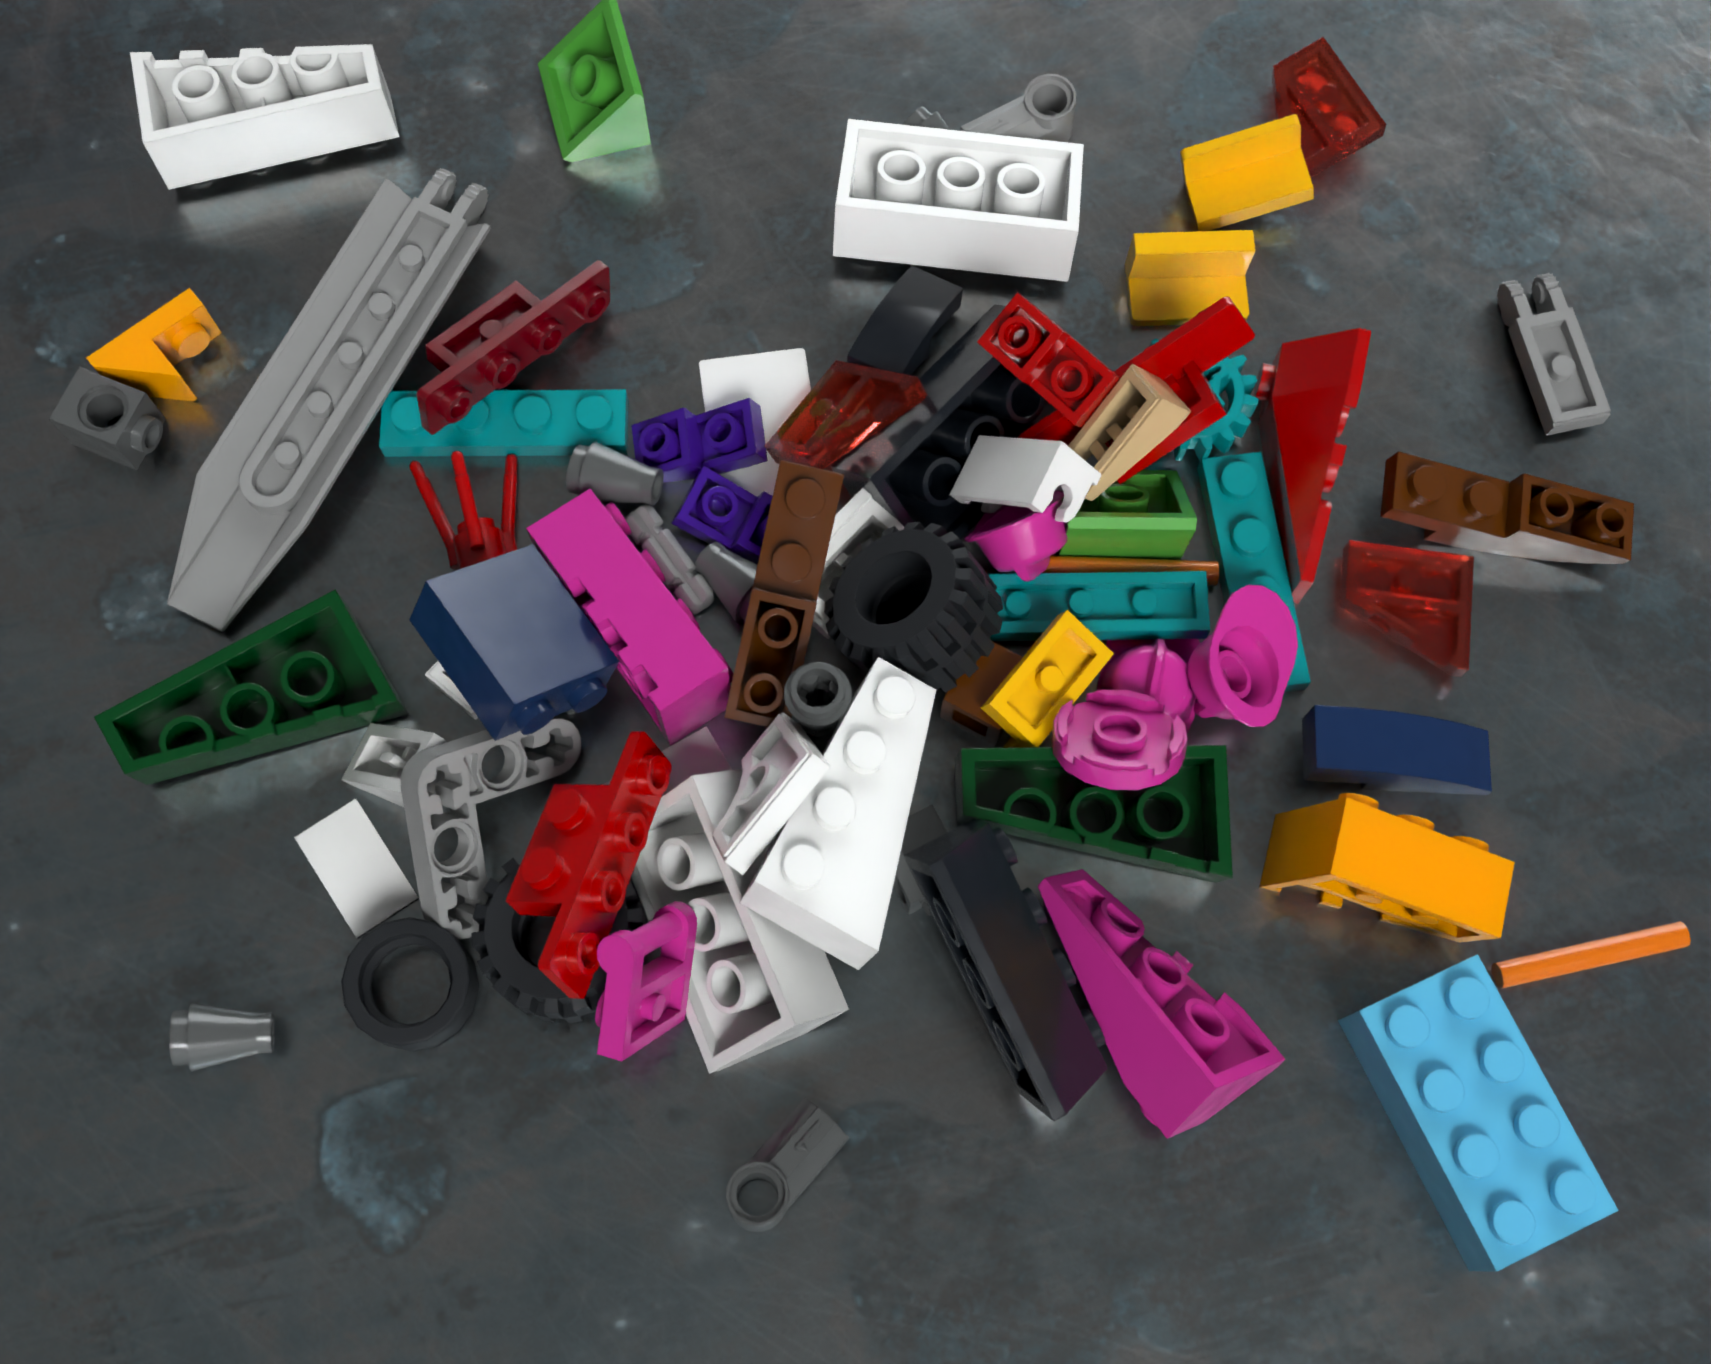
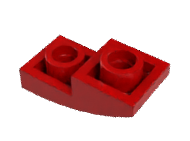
[977,292,1121,428]

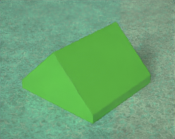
[538,0,651,162]
[1057,470,1197,560]

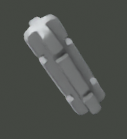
[625,504,714,615]

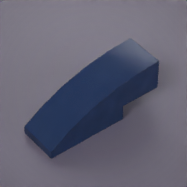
[1302,705,1492,795]

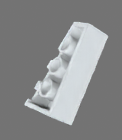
[130,44,399,190]
[739,657,936,970]

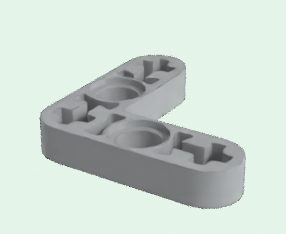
[401,716,581,940]

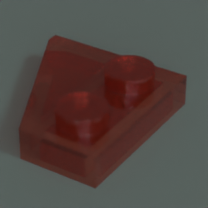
[1272,37,1386,178]
[764,360,928,469]
[1339,540,1474,677]

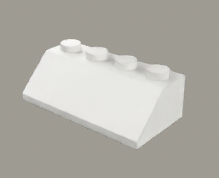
[833,119,1084,282]
[631,769,849,1074]

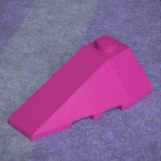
[1037,869,1286,1139]

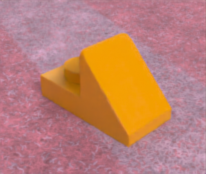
[86,288,222,401]

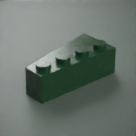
[94,589,409,785]
[955,745,1233,883]

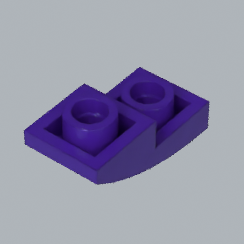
[631,398,768,483]
[671,466,772,565]

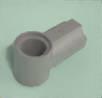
[960,74,1076,142]

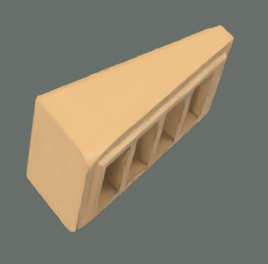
[1068,364,1191,502]

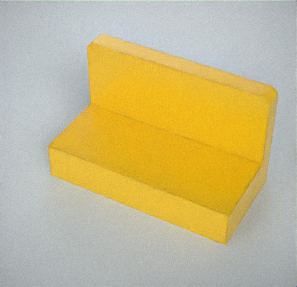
[1180,114,1314,231]
[1125,230,1255,326]
[981,610,1114,748]

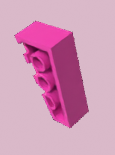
[526,489,734,746]

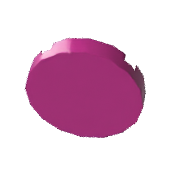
[1052,689,1188,790]

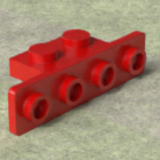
[1018,296,1255,484]
[505,731,672,999]

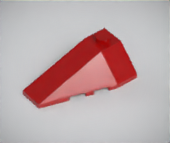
[1253,328,1371,604]

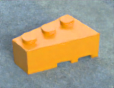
[1259,793,1515,943]

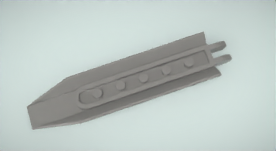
[167,168,491,632]

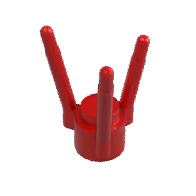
[409,451,518,569]

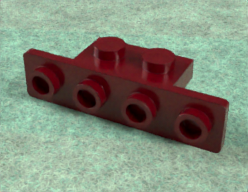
[416,260,610,435]

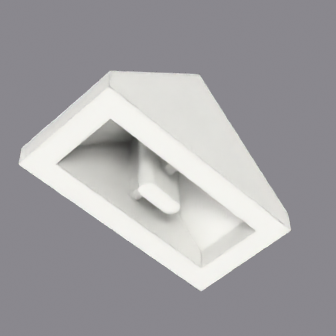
[341,723,446,807]

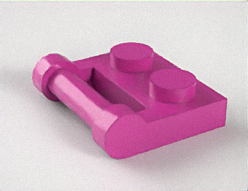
[595,901,697,1062]

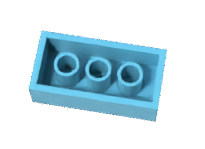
[1338,954,1619,1272]

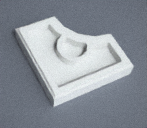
[712,712,831,875]

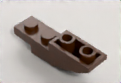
[1380,451,1634,564]
[724,460,844,727]

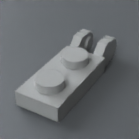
[1496,273,1611,436]

